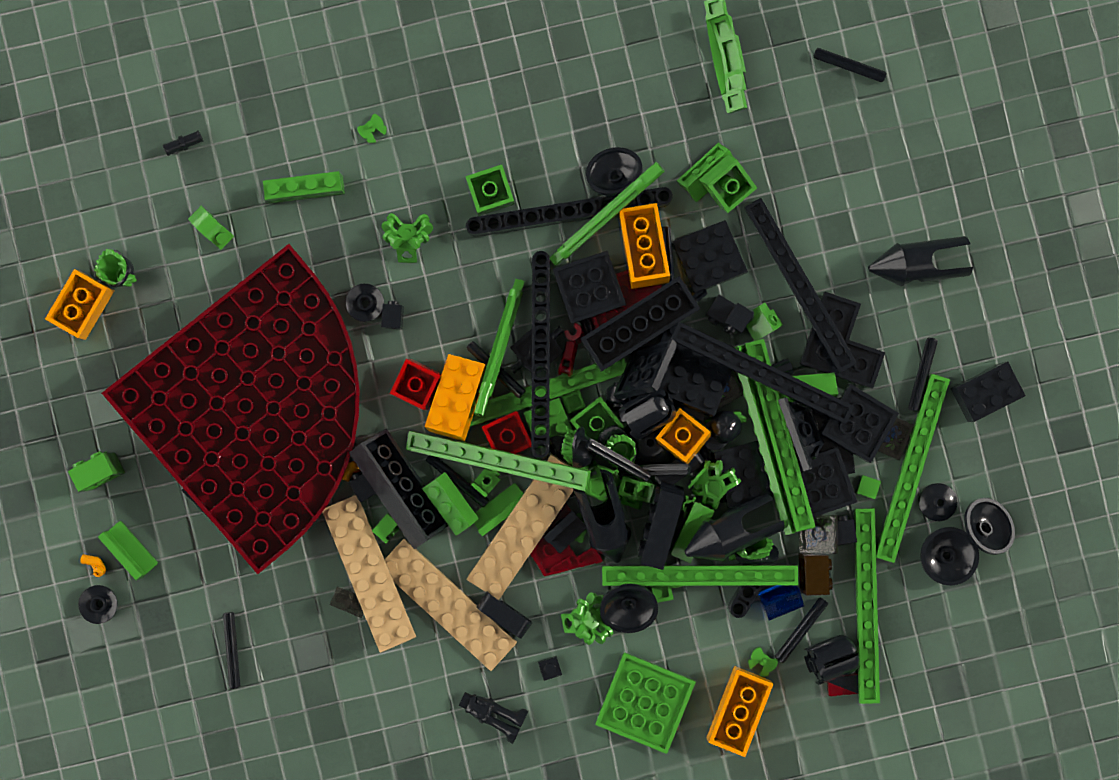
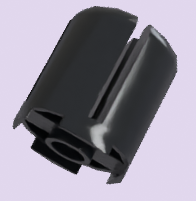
[619,388,676,440]
[804,635,860,685]

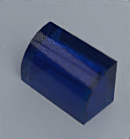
[758,585,804,621]

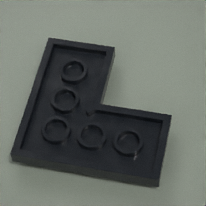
[799,292,885,389]

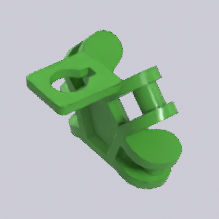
[381,213,433,263]
[573,460,622,502]
[688,460,741,510]
[561,592,614,645]

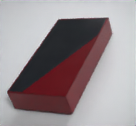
[827,673,859,696]

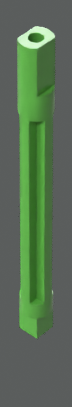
[549,162,665,265]
[474,278,524,417]

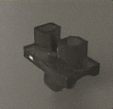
[329,586,364,618]

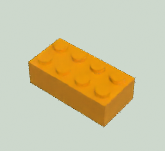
[619,203,670,289]
[425,354,486,442]
[706,666,773,757]

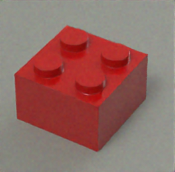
[390,359,442,410]
[482,411,531,454]

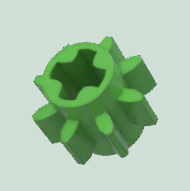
[680,495,701,518]

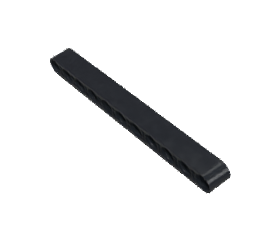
[466,187,673,237]
[531,251,550,460]

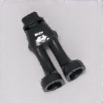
[459,692,529,744]

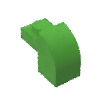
[188,205,234,250]

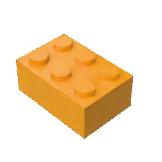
[45,269,115,340]

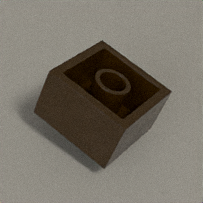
[798,552,833,596]

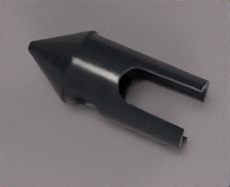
[868,236,973,286]
[573,469,631,563]
[684,493,785,561]

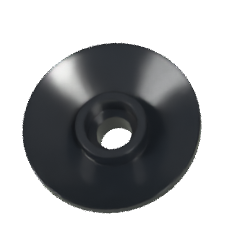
[346,283,384,322]
[919,483,957,522]
[78,585,118,624]

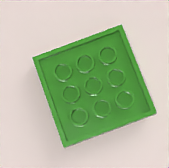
[595,652,696,754]

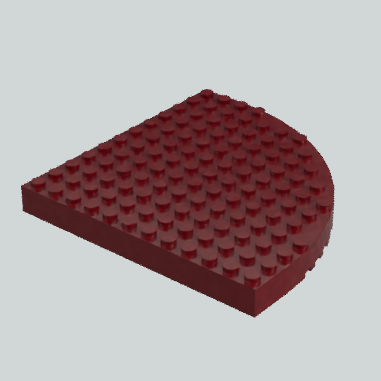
[101,244,360,574]

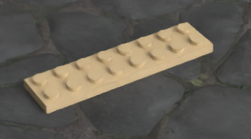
[466,453,574,600]
[323,495,416,653]
[385,538,517,671]

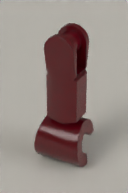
[558,323,585,377]

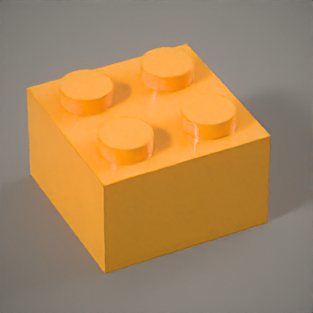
[655,408,711,464]

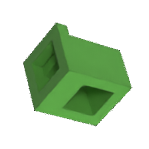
[471,468,501,497]
[372,513,400,543]

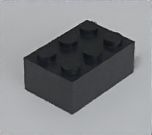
[950,362,1026,422]

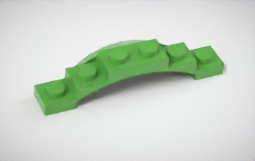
[704,0,747,114]

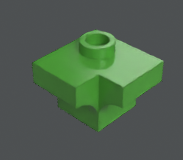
[746,303,783,341]
[618,476,657,509]

